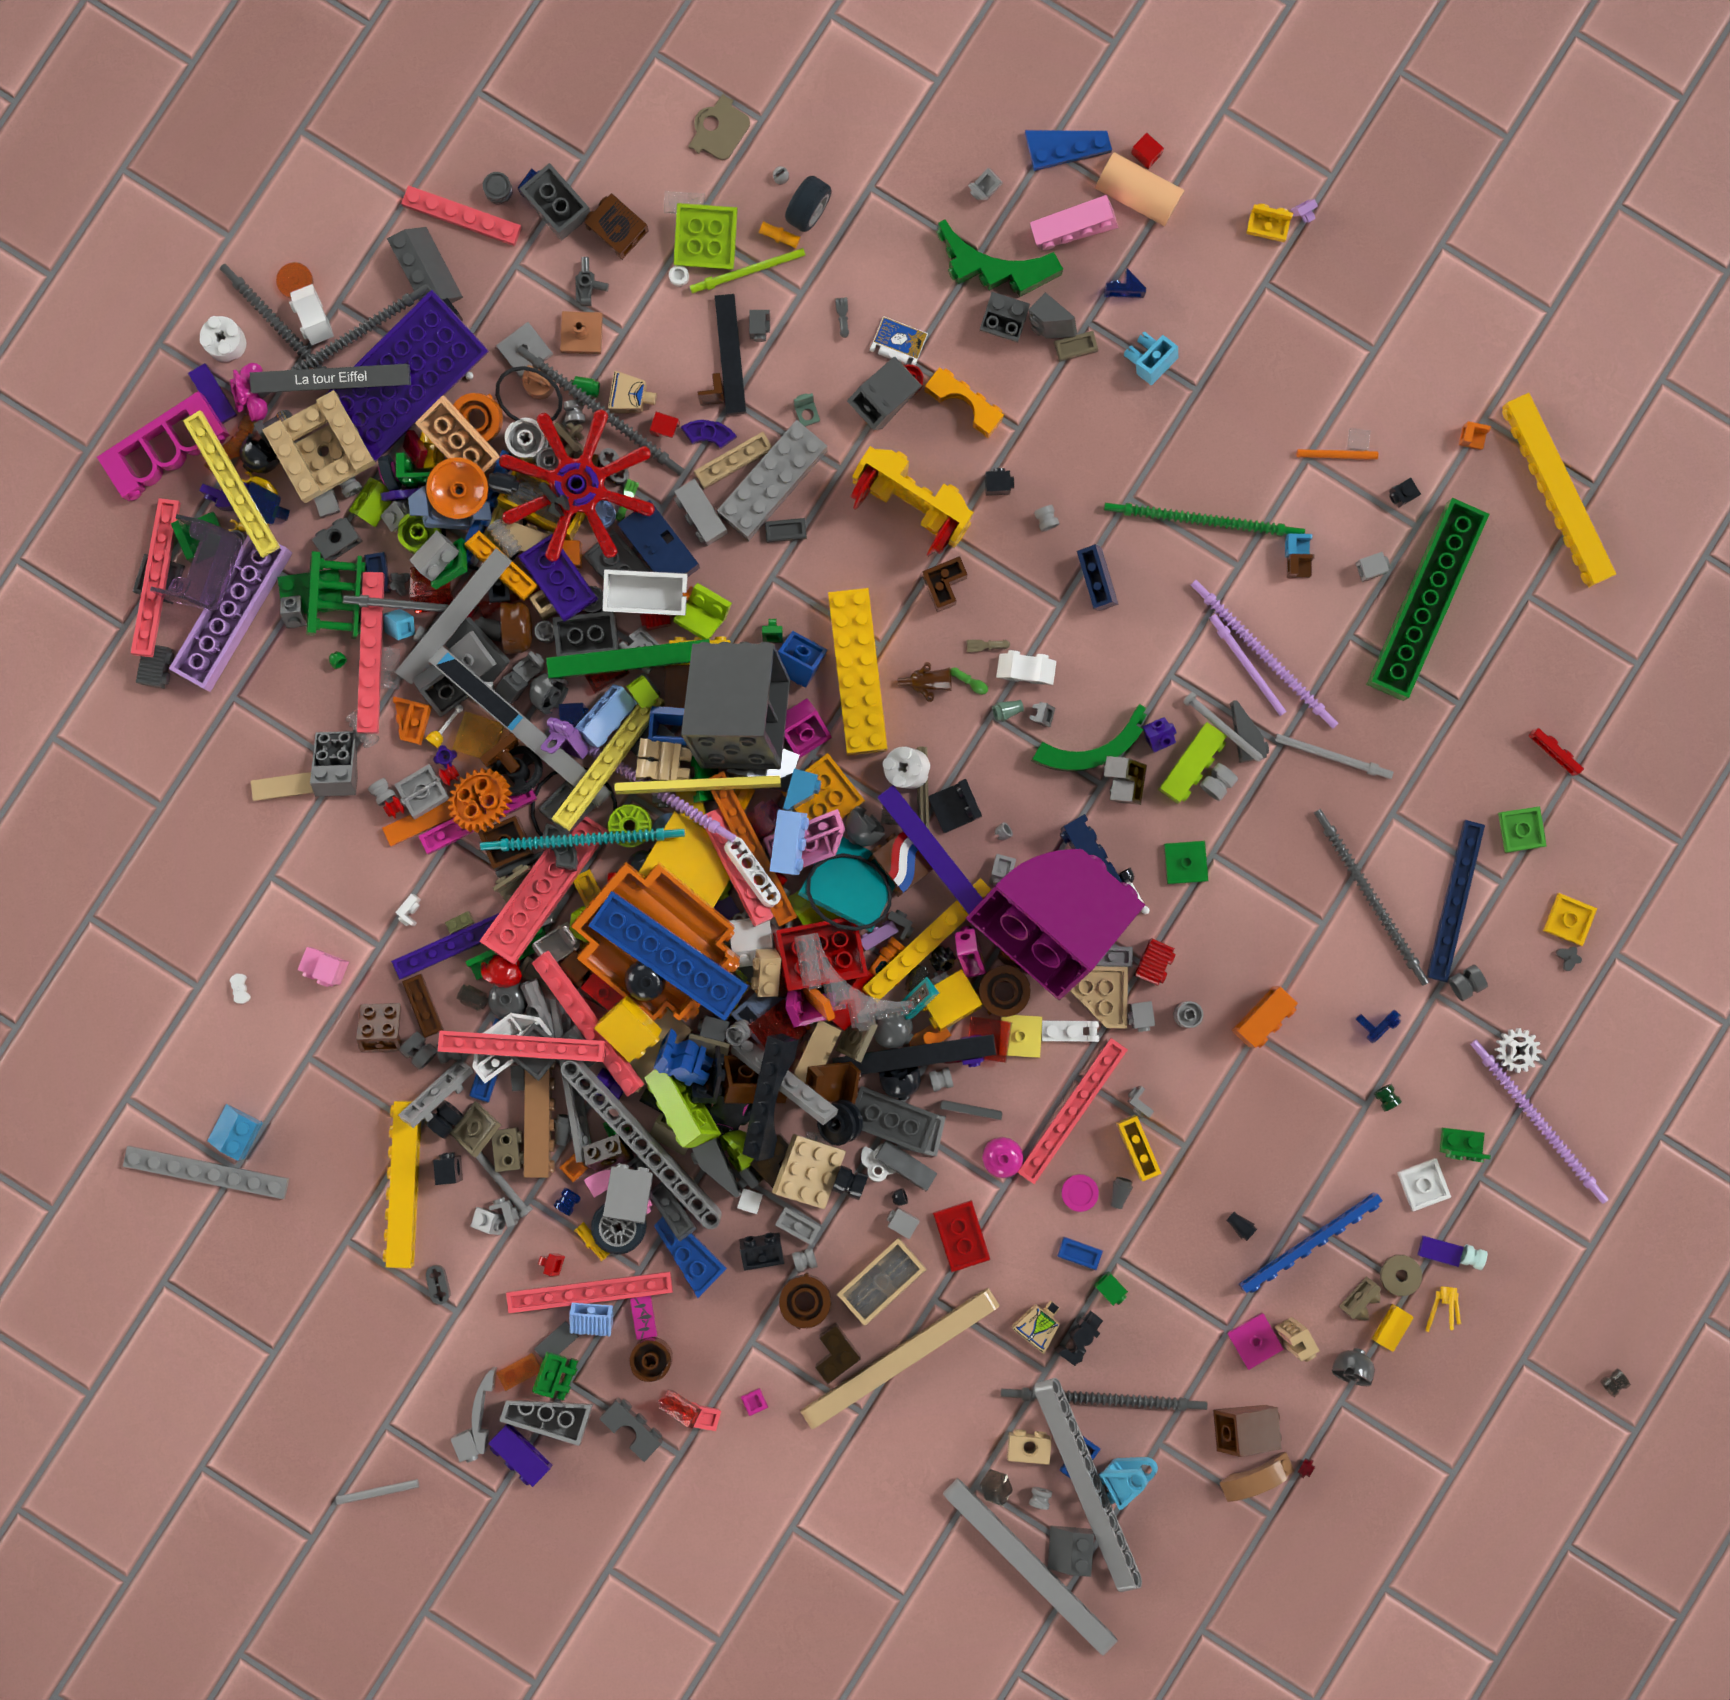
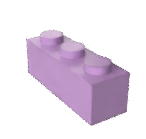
[860,920,899,951]

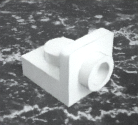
[395,894,421,926]

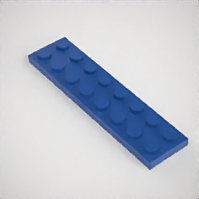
[589,891,749,1021]

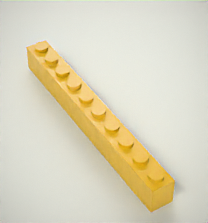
[1502,393,1616,588]

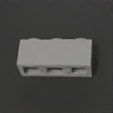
[674,479,728,546]

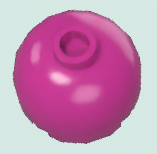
[982,1137,1024,1178]

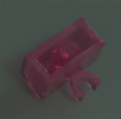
[747,799,781,842]

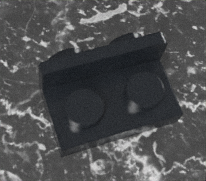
[739,1232,785,1271]

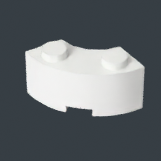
[289,284,334,345]
[996,650,1056,685]

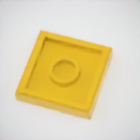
[1543,893,1597,946]

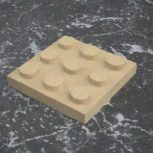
[772,1134,846,1209]

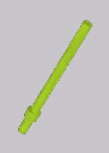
[690,248,806,293]

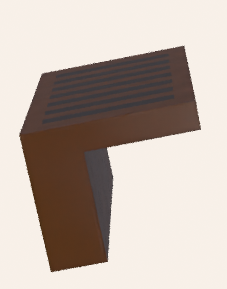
[697,373,724,406]

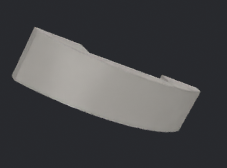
[472,1367,497,1454]

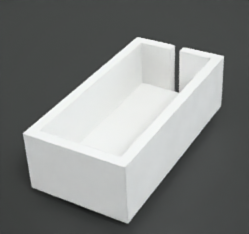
[603,569,688,615]

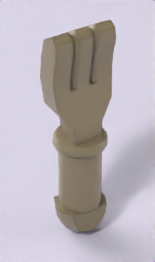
[967,640,1010,652]

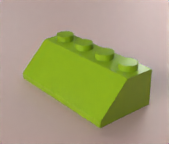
[644,1069,721,1148]

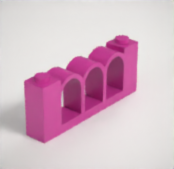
[97,391,230,501]

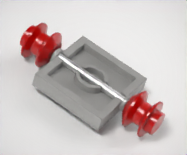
[383,764,460,819]

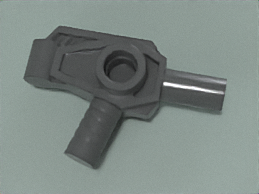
[575,257,609,306]

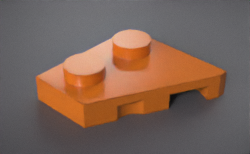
[393,696,432,745]

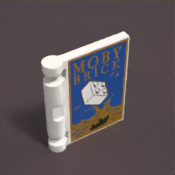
[869,316,928,366]

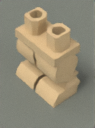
[635,738,692,781]

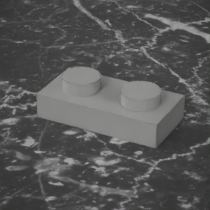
[775,1206,821,1245]

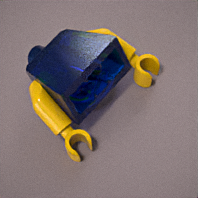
[228,471,290,532]

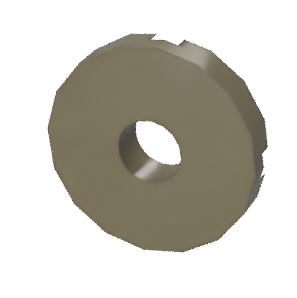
[1380,1255,1422,1296]

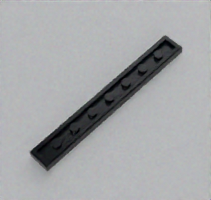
[832,1034,997,1075]

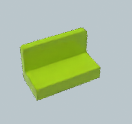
[349,477,392,527]

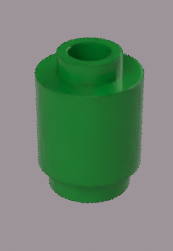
[571,376,600,399]

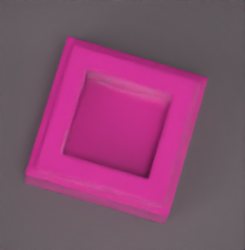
[741,1388,768,1416]

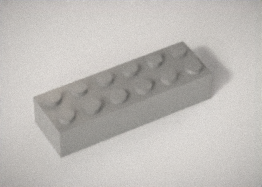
[717,420,828,541]

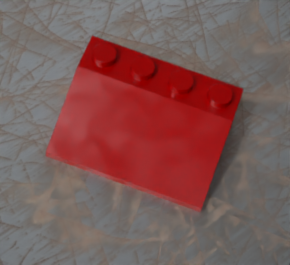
[773,918,868,992]

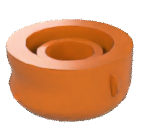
[453,393,503,442]

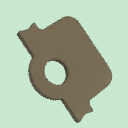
[688,93,750,160]

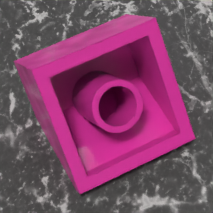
[784,698,832,758]

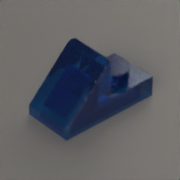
[1104,268,1146,298]

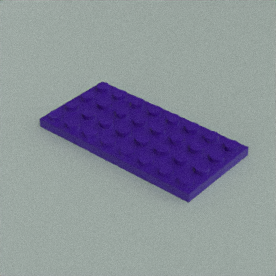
[325,290,489,462]

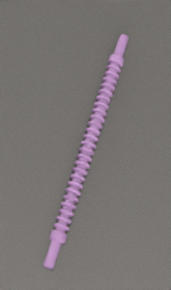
[1470,1039,1608,1204]

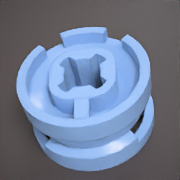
[595,501,616,528]

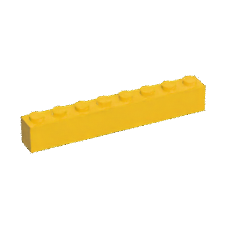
[383,1100,421,1268]

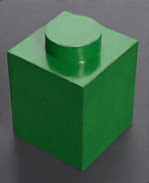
[1094,1271,1128,1306]

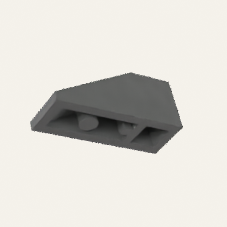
[1230,700,1269,763]

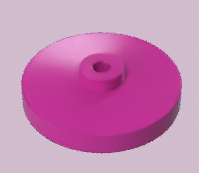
[1061,1174,1099,1212]

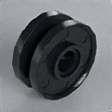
[817,1099,863,1146]

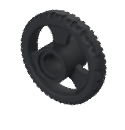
[492,746,543,796]

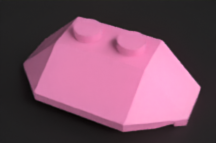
[763,809,845,868]

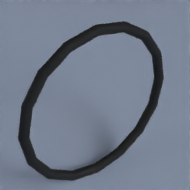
[495,366,563,422]

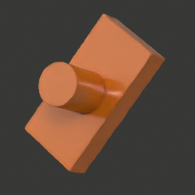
[908,1024,952,1046]

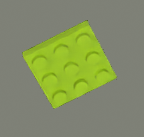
[674,203,738,270]

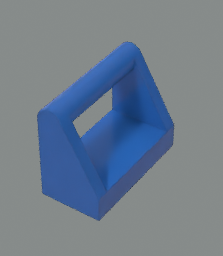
[648,706,687,746]

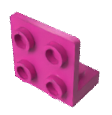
[785,990,835,1027]

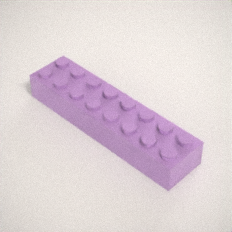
[169,535,293,692]

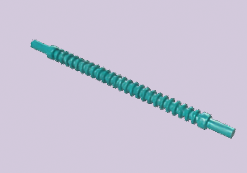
[480,828,685,851]

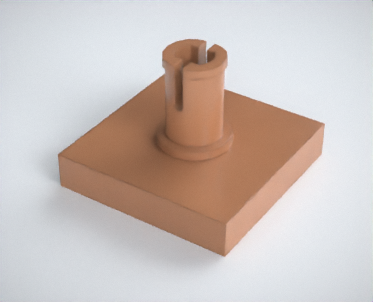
[560,311,603,354]

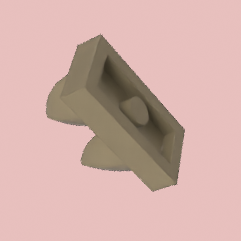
[1339,1276,1381,1321]

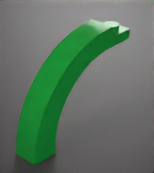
[1031,704,1147,772]

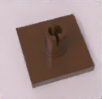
[480,732,520,774]

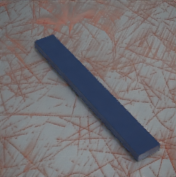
[1426,820,1485,983]

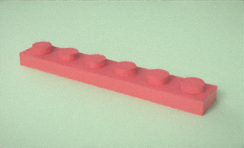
[401,185,522,246]
[703,808,774,927]

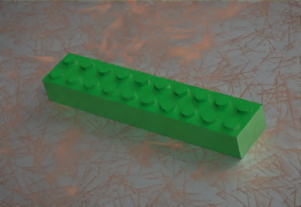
[1366,497,1490,701]

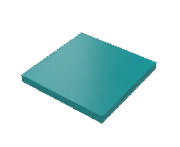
[798,837,896,932]

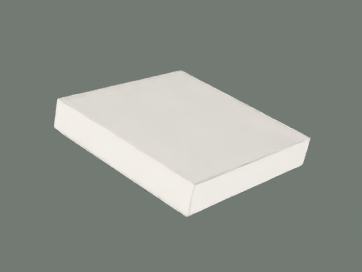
[1397,1158,1451,1211]

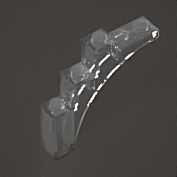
[794,933,915,1031]

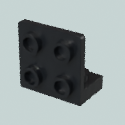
[928,779,982,833]
[690,1046,725,1104]

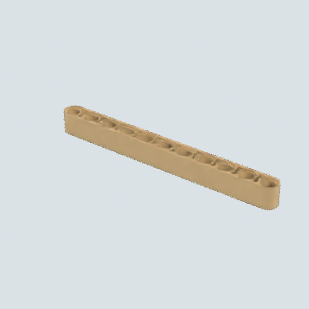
[800,1288,1000,1429]

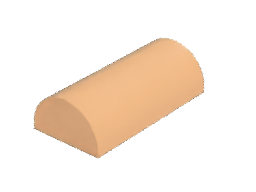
[1095,152,1185,226]
[415,395,501,474]

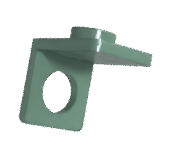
[794,393,820,426]

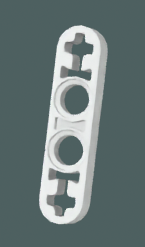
[724,837,781,908]

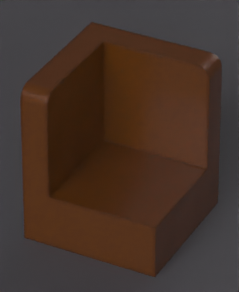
[1287,554,1314,578]

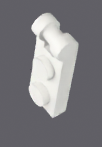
[1042,1021,1099,1042]

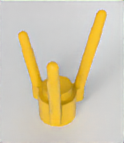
[1425,1286,1461,1332]

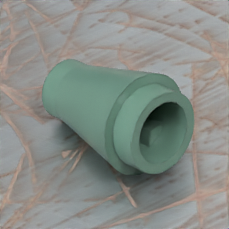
[992,700,1024,722]

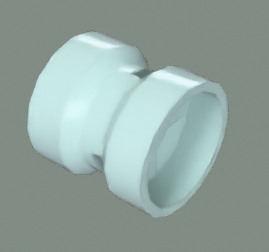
[1460,1244,1488,1271]

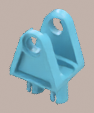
[1098,1457,1158,1510]

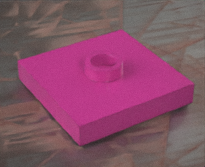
[1227,1313,1284,1370]

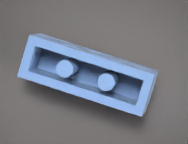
[575,684,637,748]
[770,810,809,875]

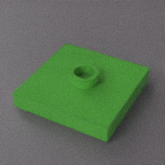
[1498,806,1547,853]

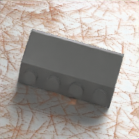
[387,227,463,303]

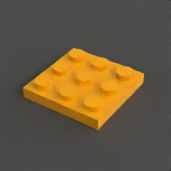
[780,753,865,820]

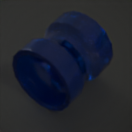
[553,1187,581,1216]

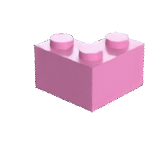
[298,947,349,987]

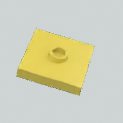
[999,1015,1042,1058]

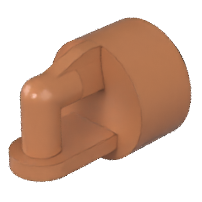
[523,365,555,400]

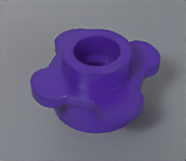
[433,745,457,769]

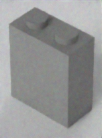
[603,1164,653,1224]

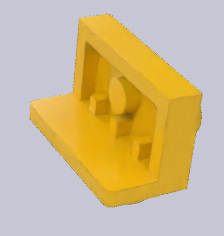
[1246,203,1293,243]

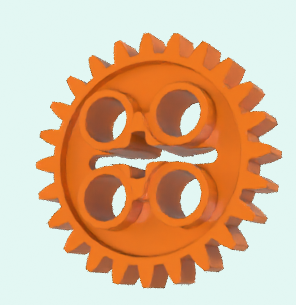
[448,768,512,833]

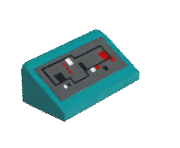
[900,977,939,1020]

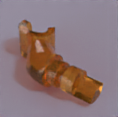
[203,413,256,472]

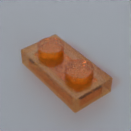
[496,1352,541,1391]

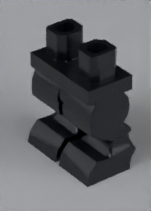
[1054,1310,1103,1366]

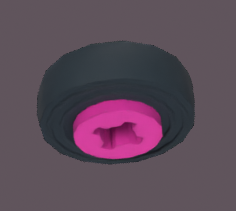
[378,455,402,491]

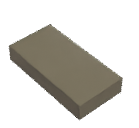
[1054,331,1098,362]

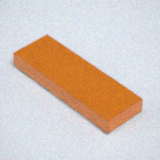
[801,987,835,1021]

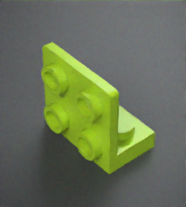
[673,583,732,640]

